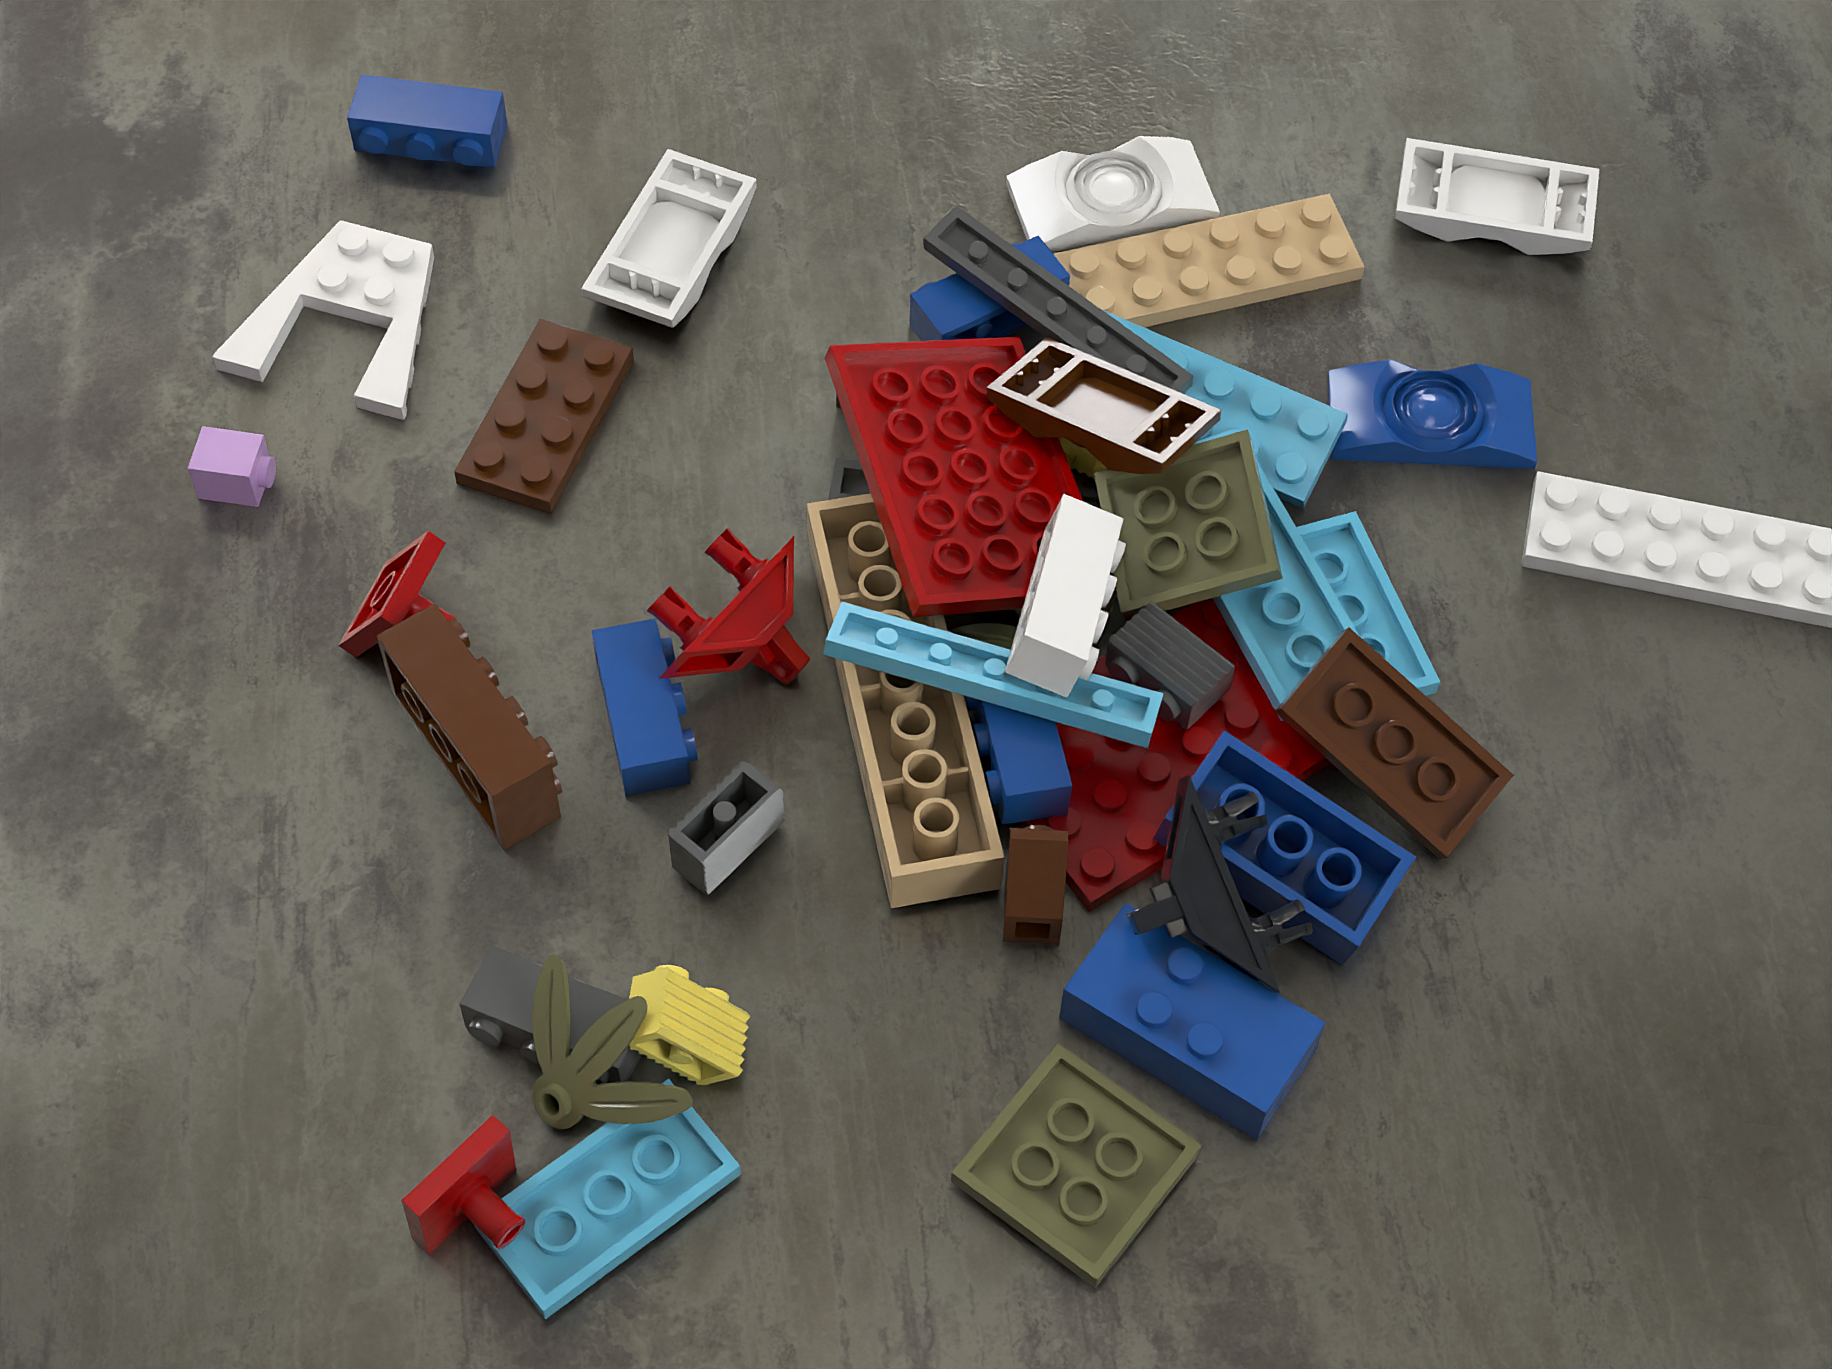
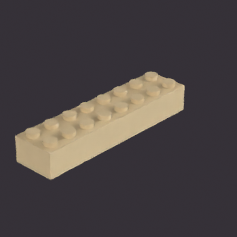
[807,493,1004,908]

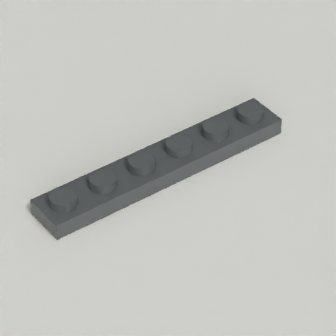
[923,205,1193,394]

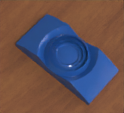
[1327,359,1537,469]

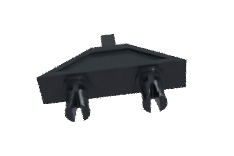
[1127,775,1313,993]

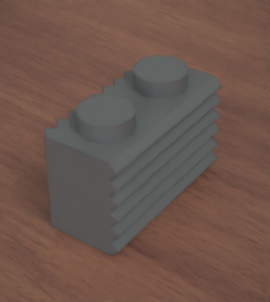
[1105,601,1235,729]
[668,761,785,895]

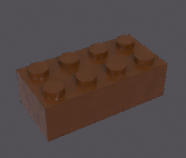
[377,604,563,850]

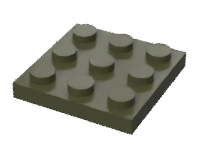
[1094,429,1283,621]
[951,1043,1202,1288]

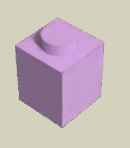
[188,426,276,507]

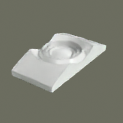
[1006,136,1220,253]
[1395,138,1599,255]
[581,149,757,328]

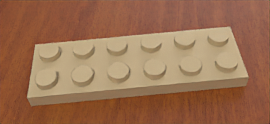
[1054,194,1364,327]

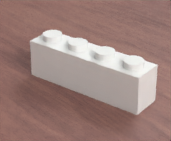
[1005,494,1126,698]

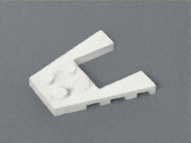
[212,220,434,420]

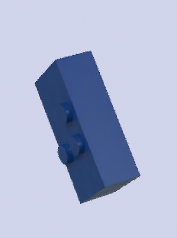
[1153,730,1416,965]
[1059,902,1326,1140]

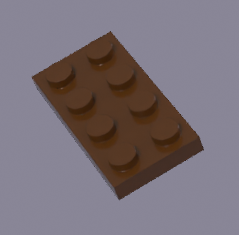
[454,318,634,514]
[1274,627,1514,860]

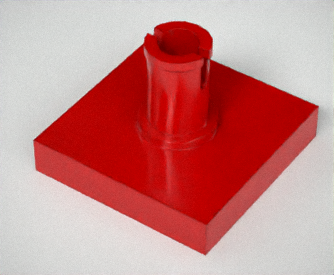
[338,531,456,657]
[401,1115,526,1255]

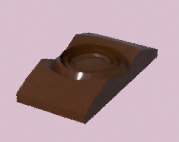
[987,337,1221,474]

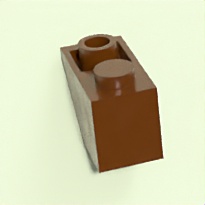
[1003,825,1068,945]

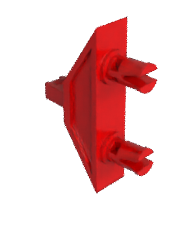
[647,528,810,685]

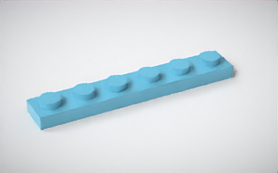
[824,601,1163,748]

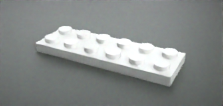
[1521,471,1832,628]

